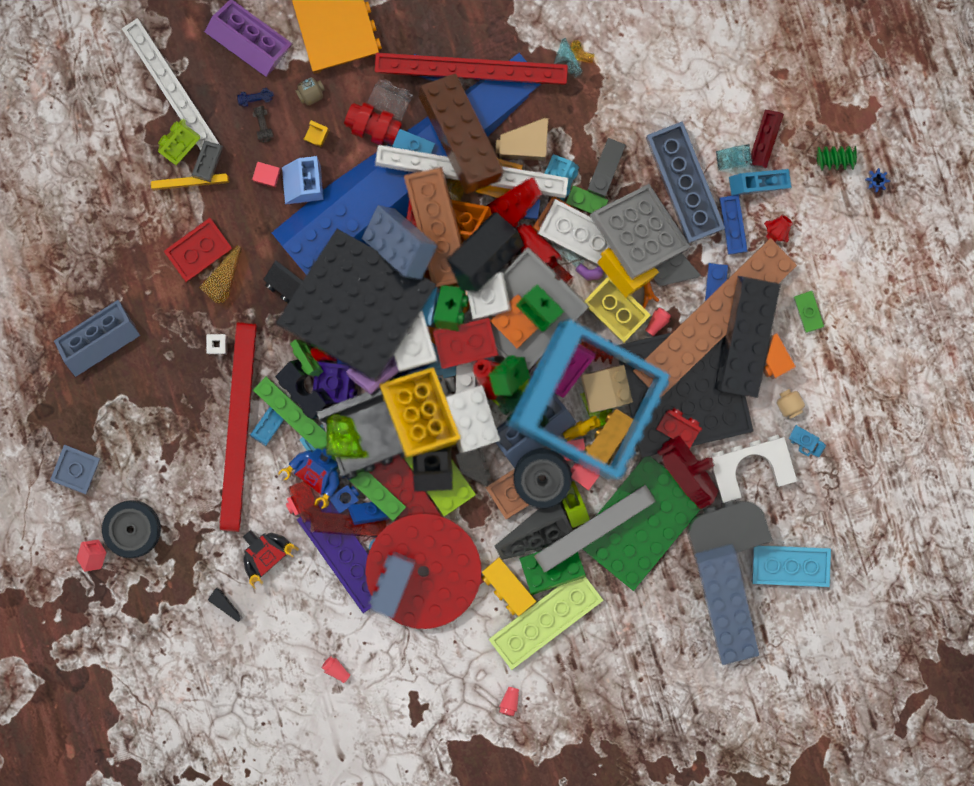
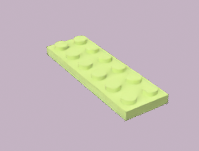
[488,577,604,670]

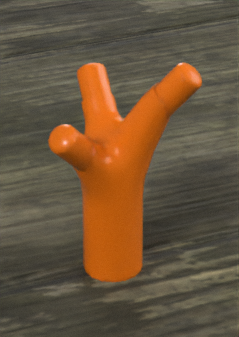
[642,282,659,309]

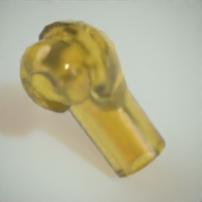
[570,40,594,63]

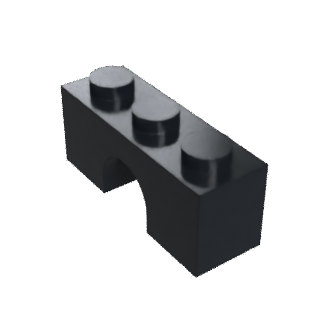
[275,359,334,419]

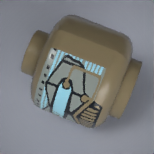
[295,77,325,106]

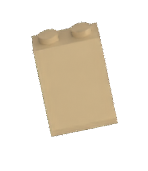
[496,118,548,161]

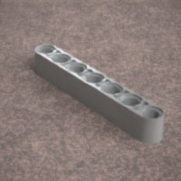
[534,485,656,572]

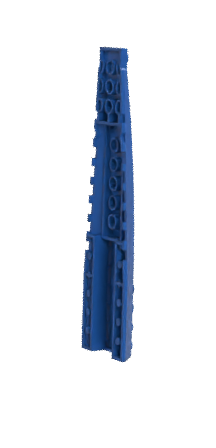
[272,53,541,275]

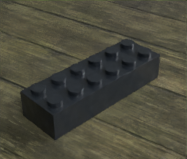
[715,276,781,398]

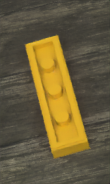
[151,174,229,190]

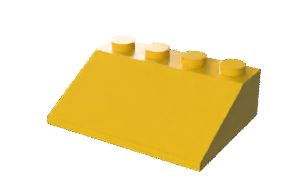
[379,367,461,457]

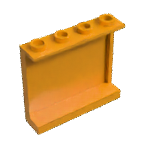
[292,0,382,74]

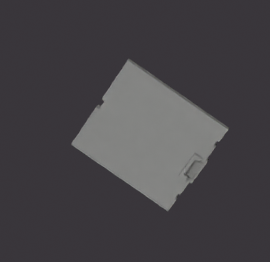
[464,247,590,371]

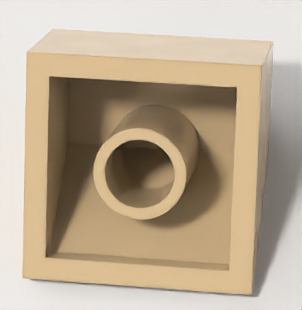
[580,365,633,413]

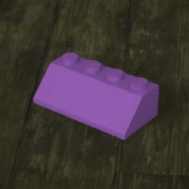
[205,0,292,77]

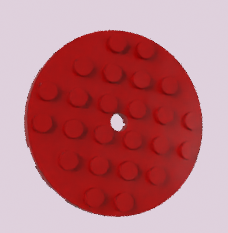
[366,513,481,629]

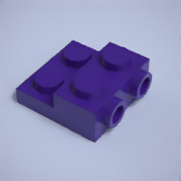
[313,362,357,403]

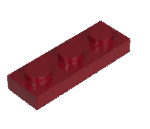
[748,109,784,169]

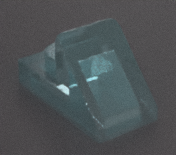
[554,38,583,78]
[716,144,752,170]

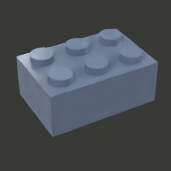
[369,552,415,618]

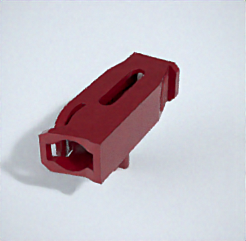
[657,435,719,509]

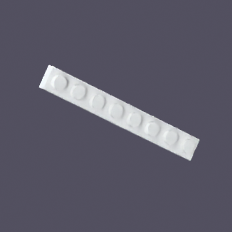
[121,18,220,150]

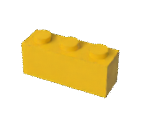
[481,557,536,616]

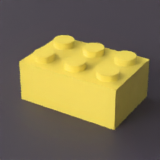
[585,277,651,343]

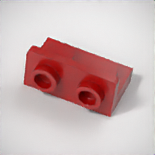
[656,408,702,449]

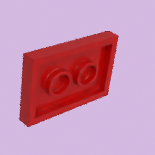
[164,218,233,283]
[433,318,498,369]

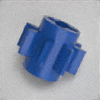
[865,168,890,193]

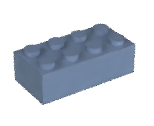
[362,205,437,279]

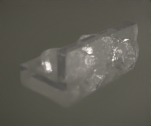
[367,79,413,121]

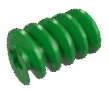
[816,146,857,171]

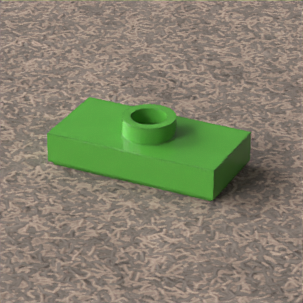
[794,291,824,333]

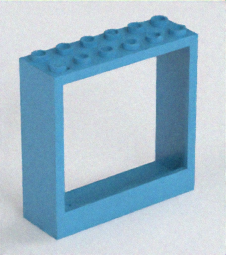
[507,320,670,480]

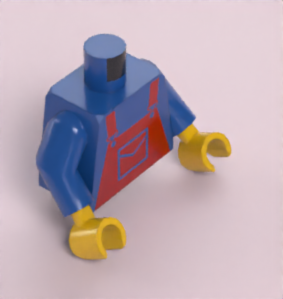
[278,448,339,509]

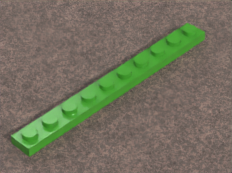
[253,377,406,521]

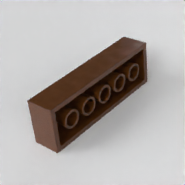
[418,73,504,194]

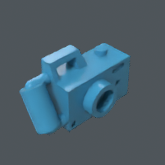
[788,425,826,457]

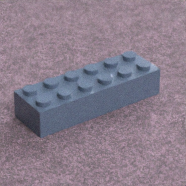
[646,121,725,244]
[695,544,760,665]

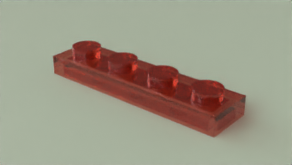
[310,511,386,538]

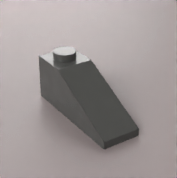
[587,138,626,198]

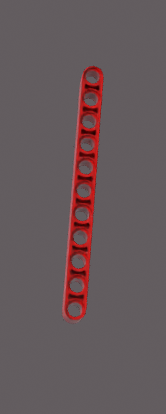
[220,322,257,532]

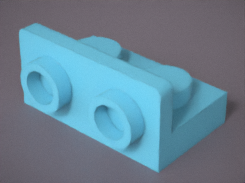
[544,154,579,201]

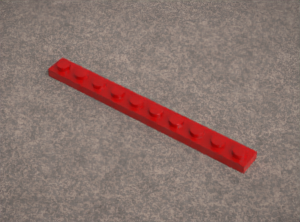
[375,53,568,85]

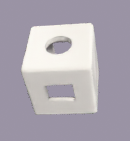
[206,334,227,354]

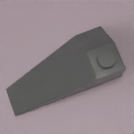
[495,503,573,560]

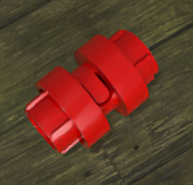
[344,102,402,146]

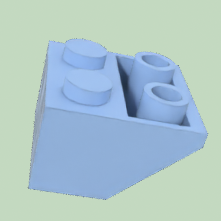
[282,156,324,204]

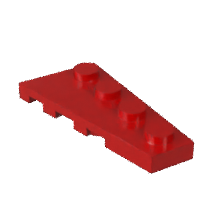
[486,177,542,228]

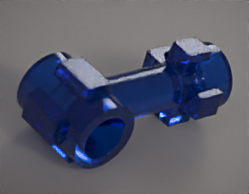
[237,88,274,107]

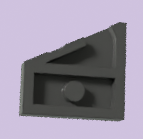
[653,253,700,287]

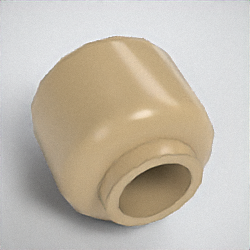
[776,389,805,419]

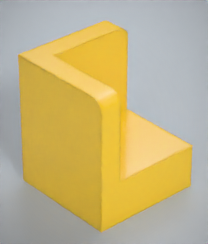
[304,120,330,148]

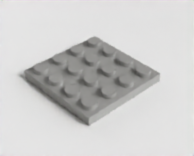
[590,184,690,280]

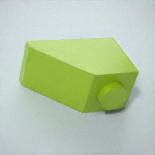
[562,481,590,528]

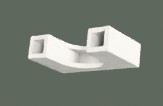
[712,434,797,503]

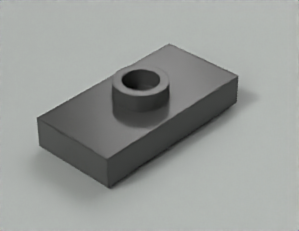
[192,140,223,182]

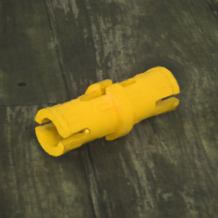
[563,416,601,441]

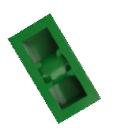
[516,284,564,333]
[433,285,468,331]
[489,355,530,395]

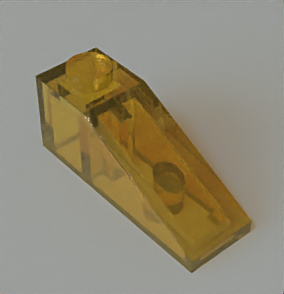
[199,245,242,304]

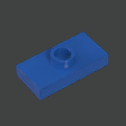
[348,502,389,525]

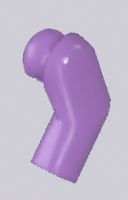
[575,263,605,281]

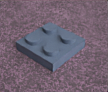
[50,445,101,494]

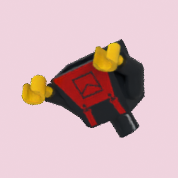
[243,530,299,589]

